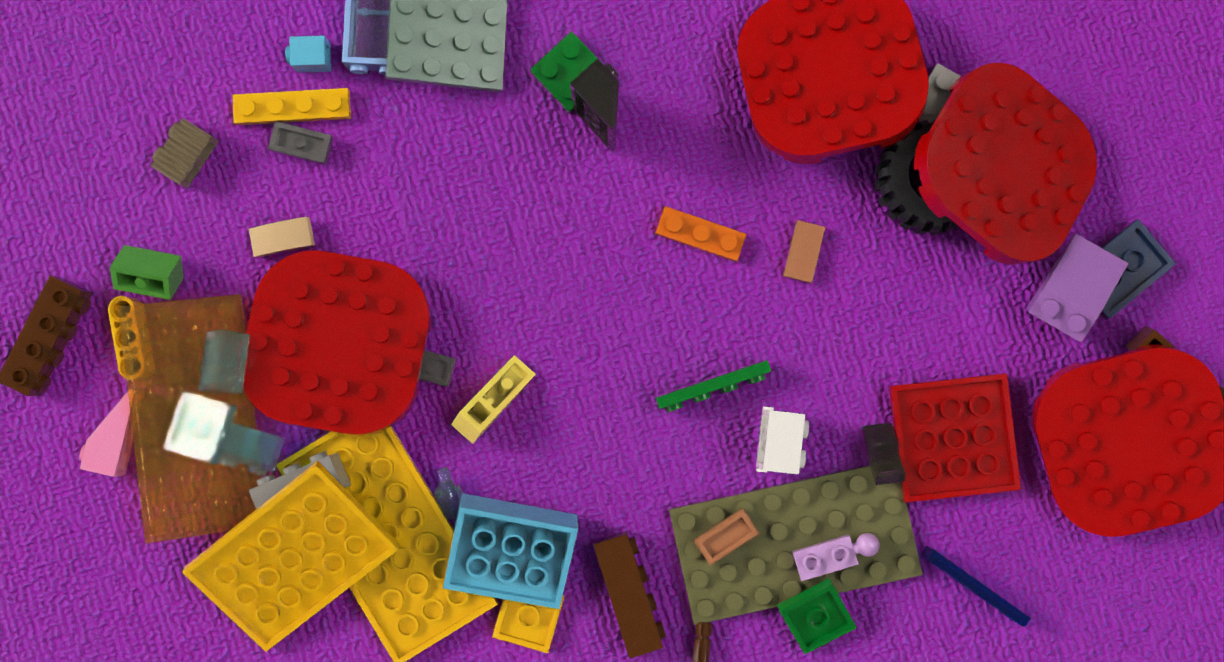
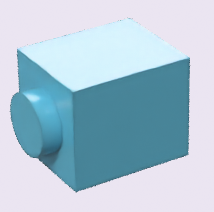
[285,36,331,73]

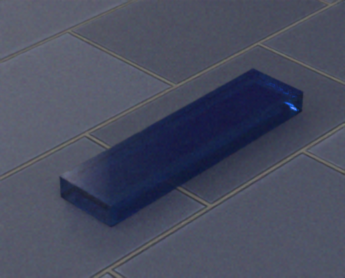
[921,546,1031,627]

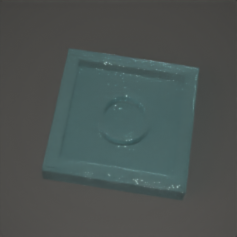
[163,391,237,465]

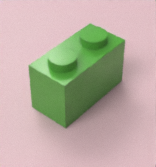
[110,245,184,300]

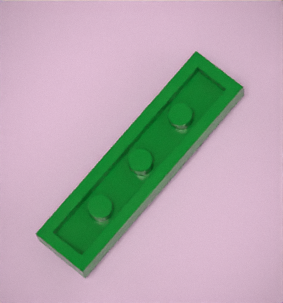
[655,360,771,412]

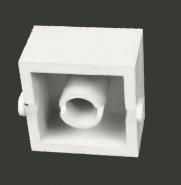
[756,407,809,474]

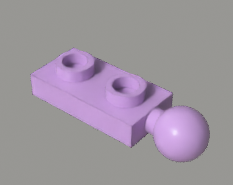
[792,533,880,581]

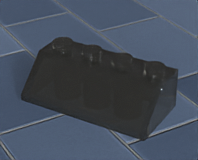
[570,59,619,152]

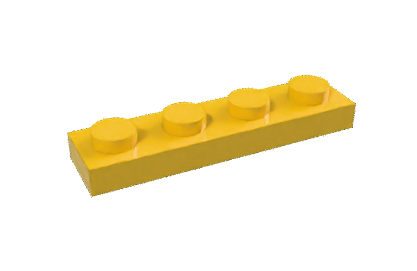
[232,88,351,125]

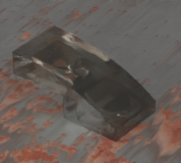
[862,423,906,485]

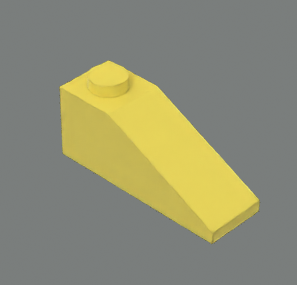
[451,355,536,444]

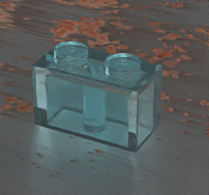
[199,329,250,395]
[214,421,285,476]

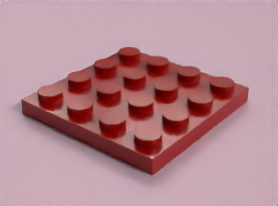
[889,373,1021,503]

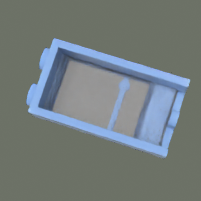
[342,0,390,75]

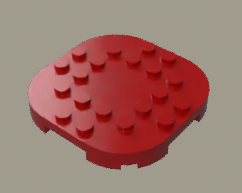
[737,0,929,164]
[914,62,1097,265]
[240,250,431,437]
[1032,344,1224,537]

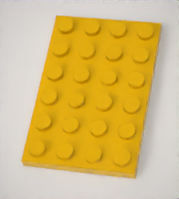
[182,461,400,652]

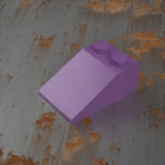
[1027,233,1128,342]

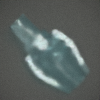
[434,467,463,520]

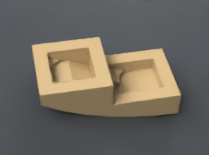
[249,217,315,257]

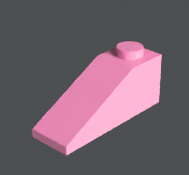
[79,389,146,477]

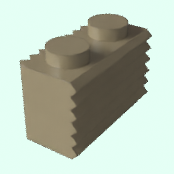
[151,118,219,189]

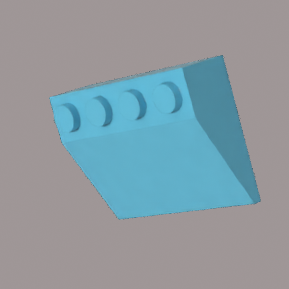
[443,493,578,609]

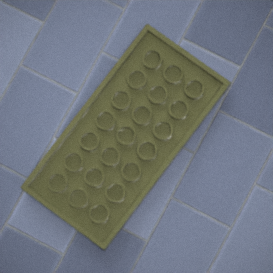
[669,460,923,625]

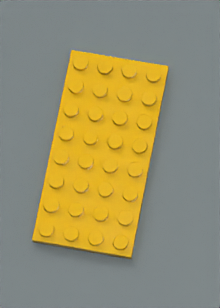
[276,426,498,662]

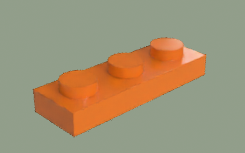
[655,206,747,262]

